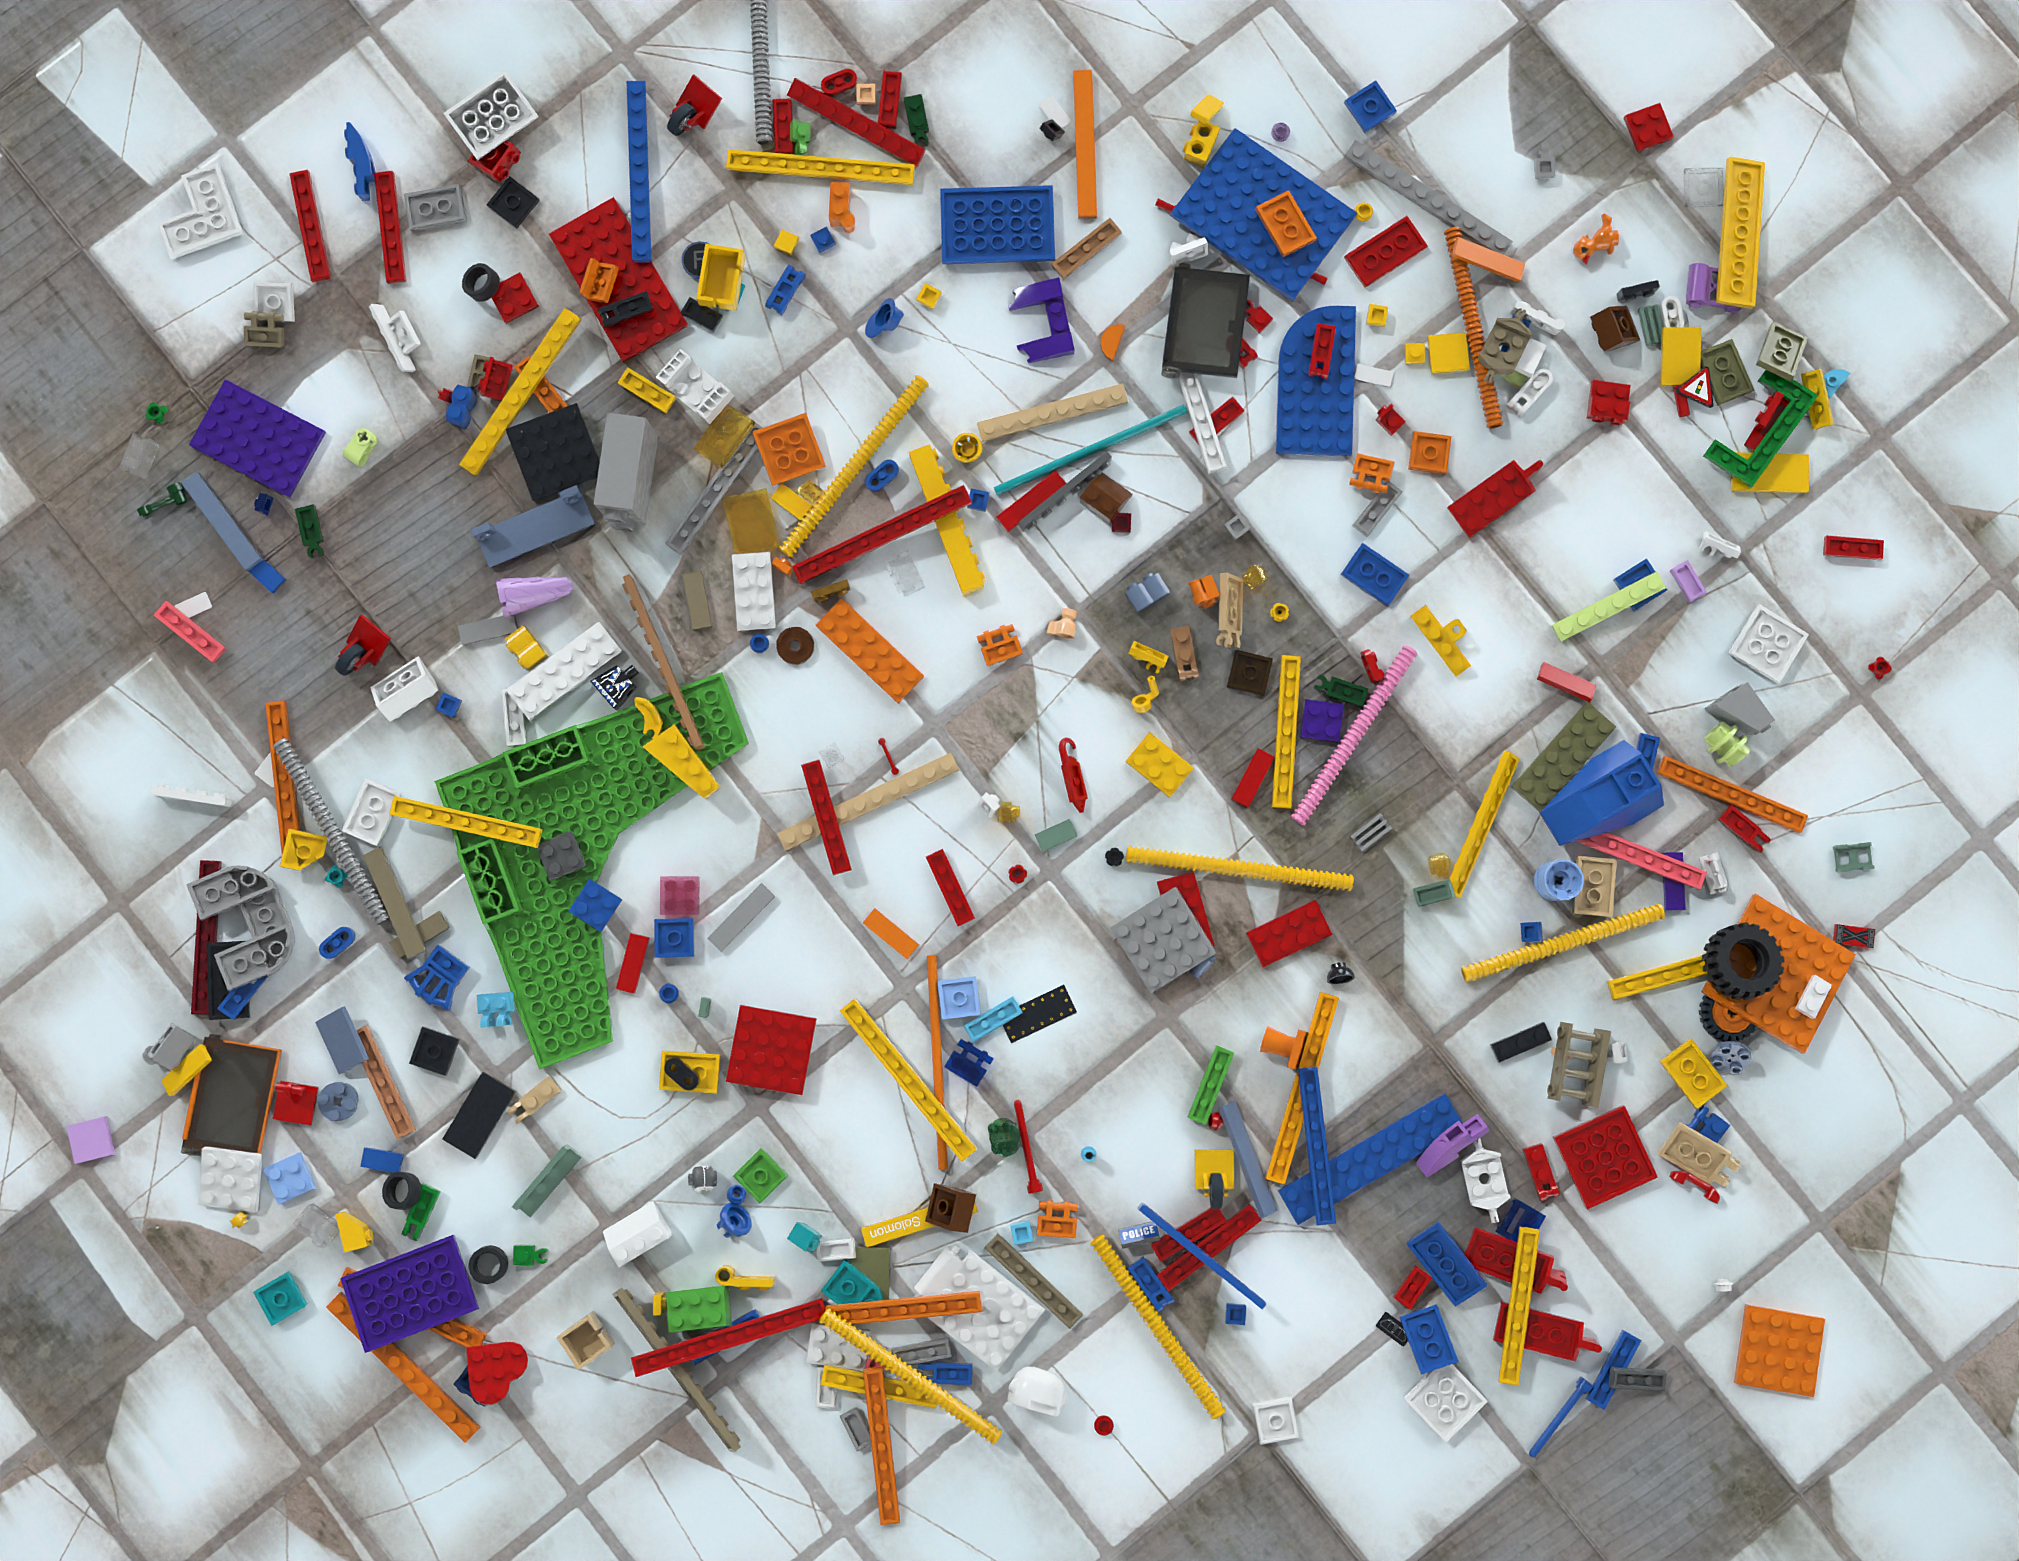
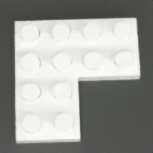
[158,163,243,259]

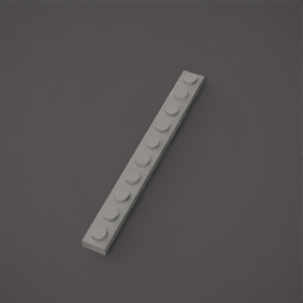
[1344,140,1513,255]

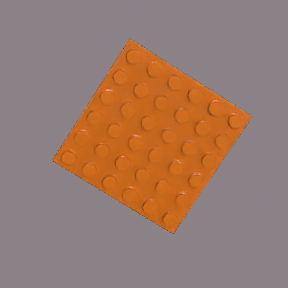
[1701,894,1856,1054]

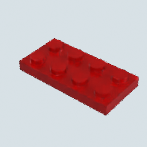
[1156,871,1215,946]
[1246,900,1333,968]

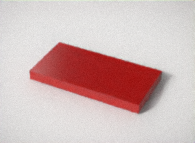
[1344,216,1428,288]

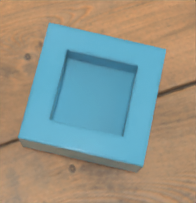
[1010,1221,1033,1245]

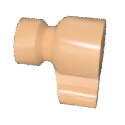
[1047,608,1077,639]

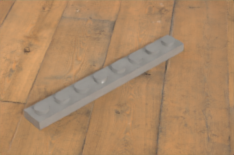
[665,421,763,556]

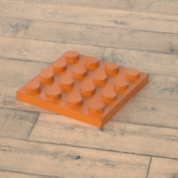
[1734,1304,1825,1397]

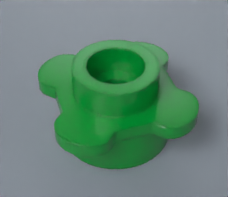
[146,402,168,424]

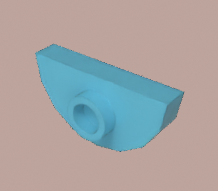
[1824,369,1851,399]

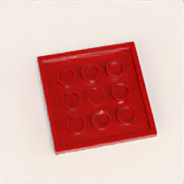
[726,1005,817,1095]
[1553,1105,1658,1210]

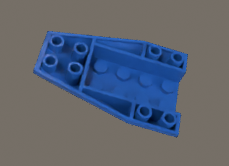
[1539,740,1664,846]

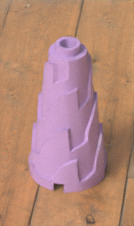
[496,577,574,617]

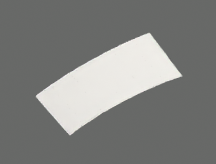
[1355,363,1394,387]

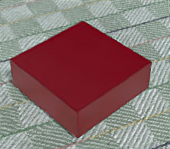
[1112,513,1131,533]

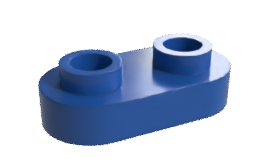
[865,459,899,492]
[319,927,355,959]

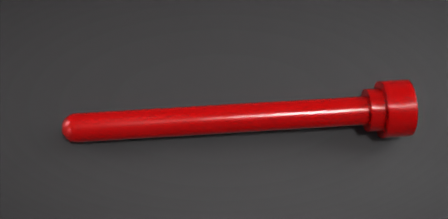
[1014,1100,1043,1194]

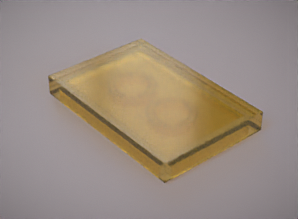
[693,404,756,469]

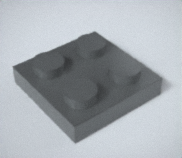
[537,831,587,881]

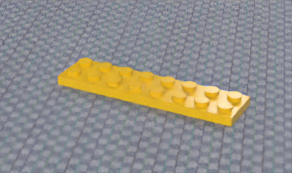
[1716,156,1765,309]

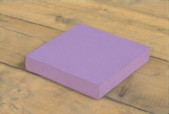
[67,1116,115,1164]

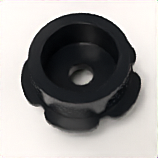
[1105,848,1124,866]

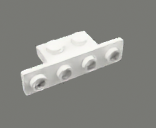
[369,304,421,372]

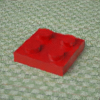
[1624,103,1674,152]
[492,272,539,324]

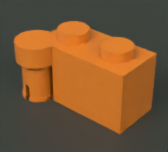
[829,182,855,233]
[1188,574,1220,609]

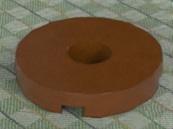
[776,627,814,665]

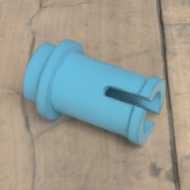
[1081,1146,1096,1162]

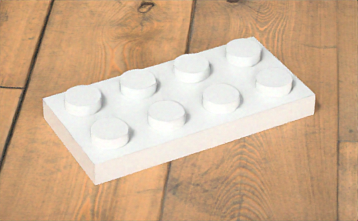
[732,552,776,631]

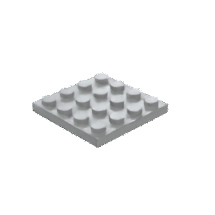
[1110,887,1217,993]

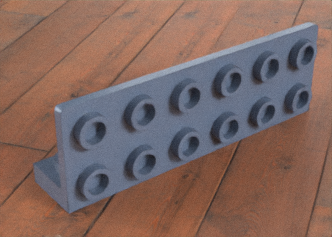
[471,485,595,568]

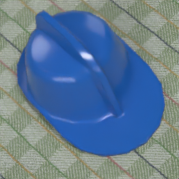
[865,298,904,338]

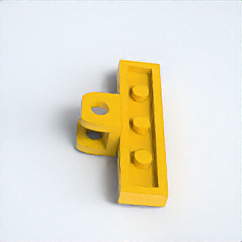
[1410,605,1472,677]

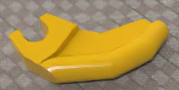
[634,697,663,739]

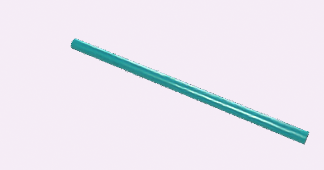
[993,404,1187,496]

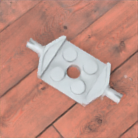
[1461,1138,1511,1223]

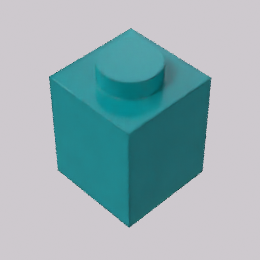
[787,1222,822,1252]

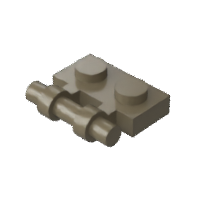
[244,311,284,347]

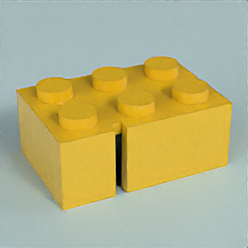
[696,244,746,311]

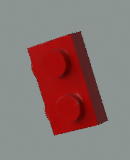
[478,356,513,402]

